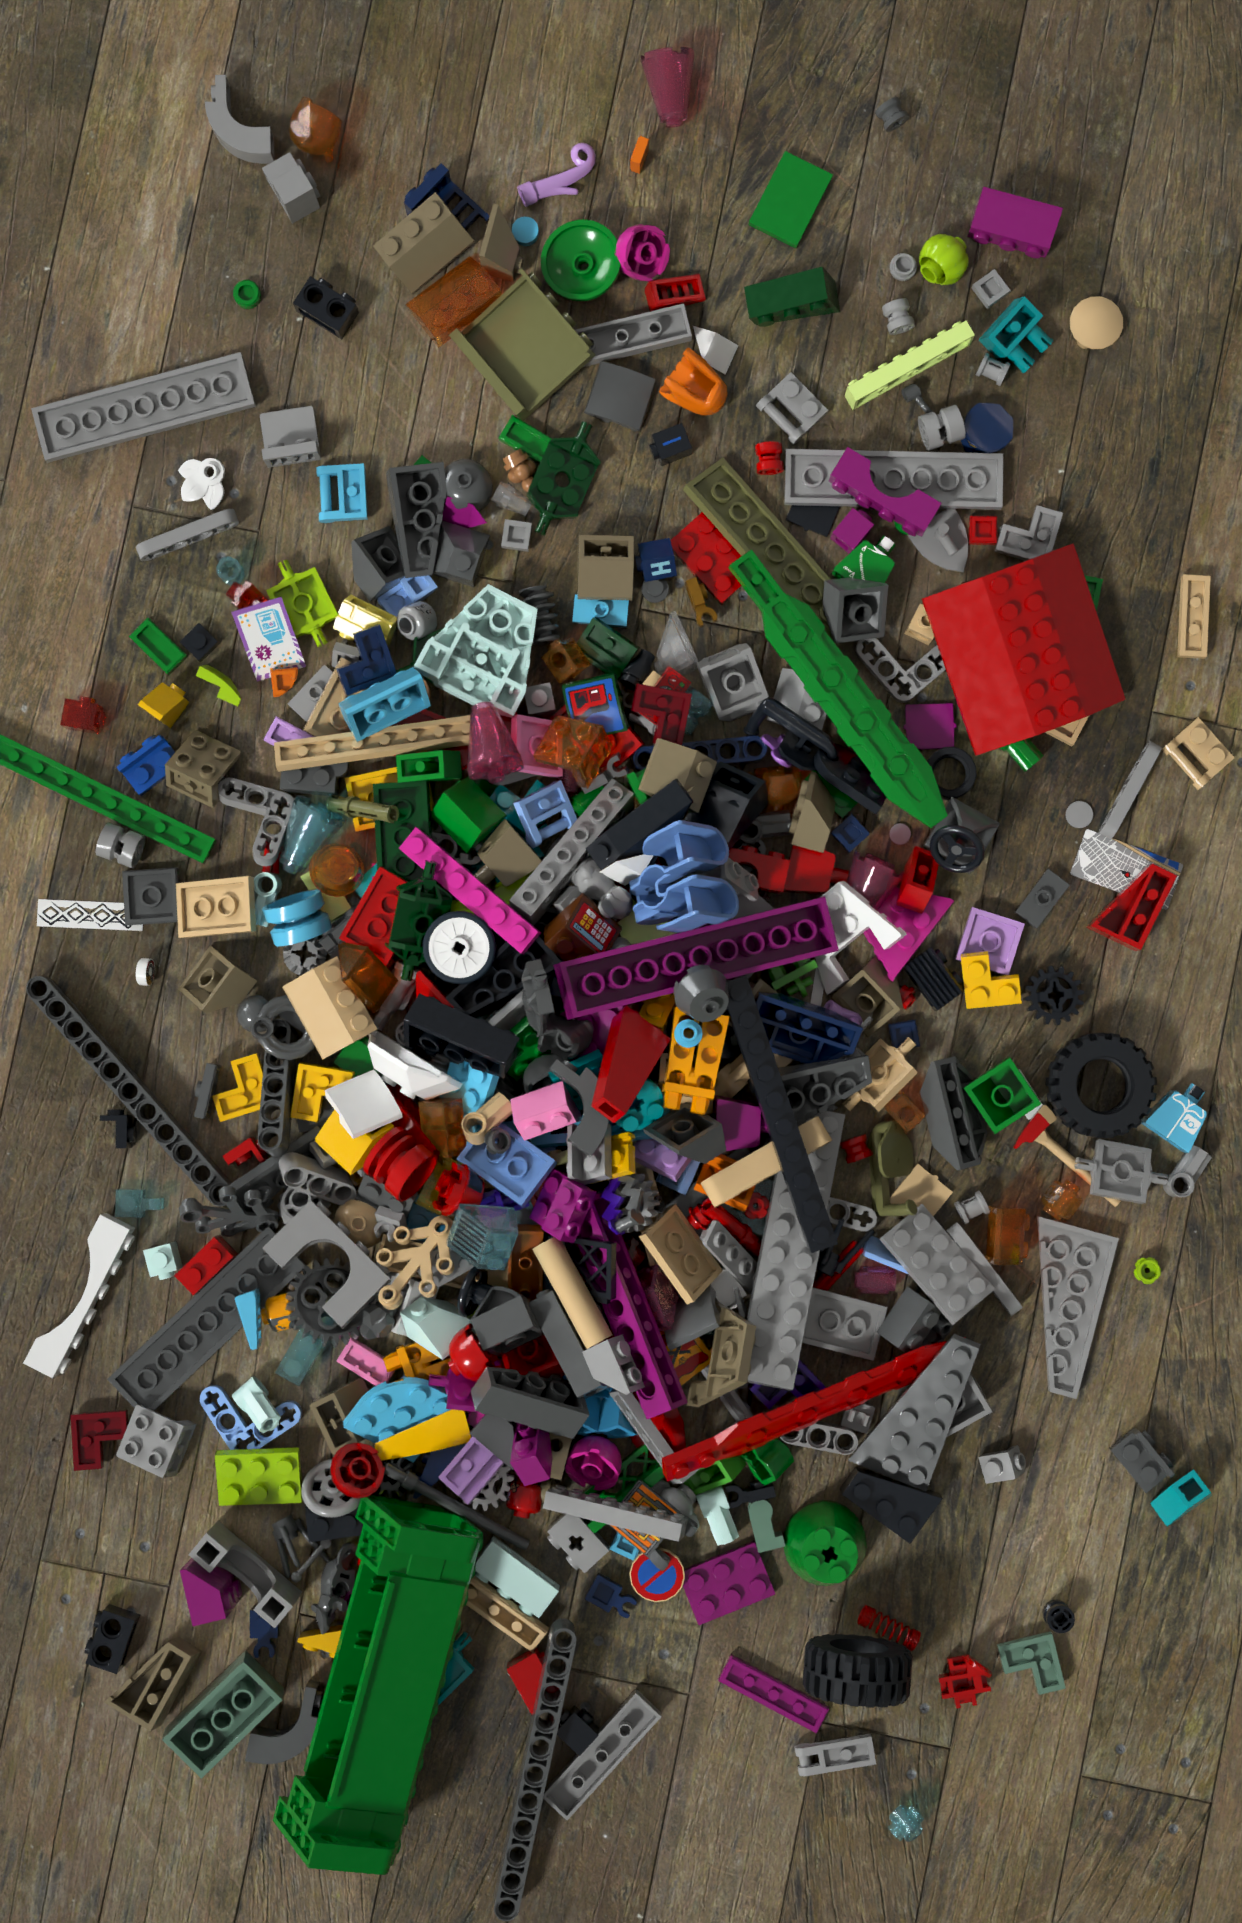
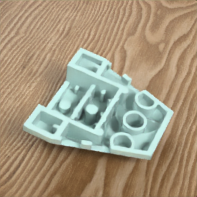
[414,584,538,718]

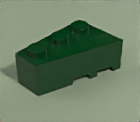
[744,266,840,327]

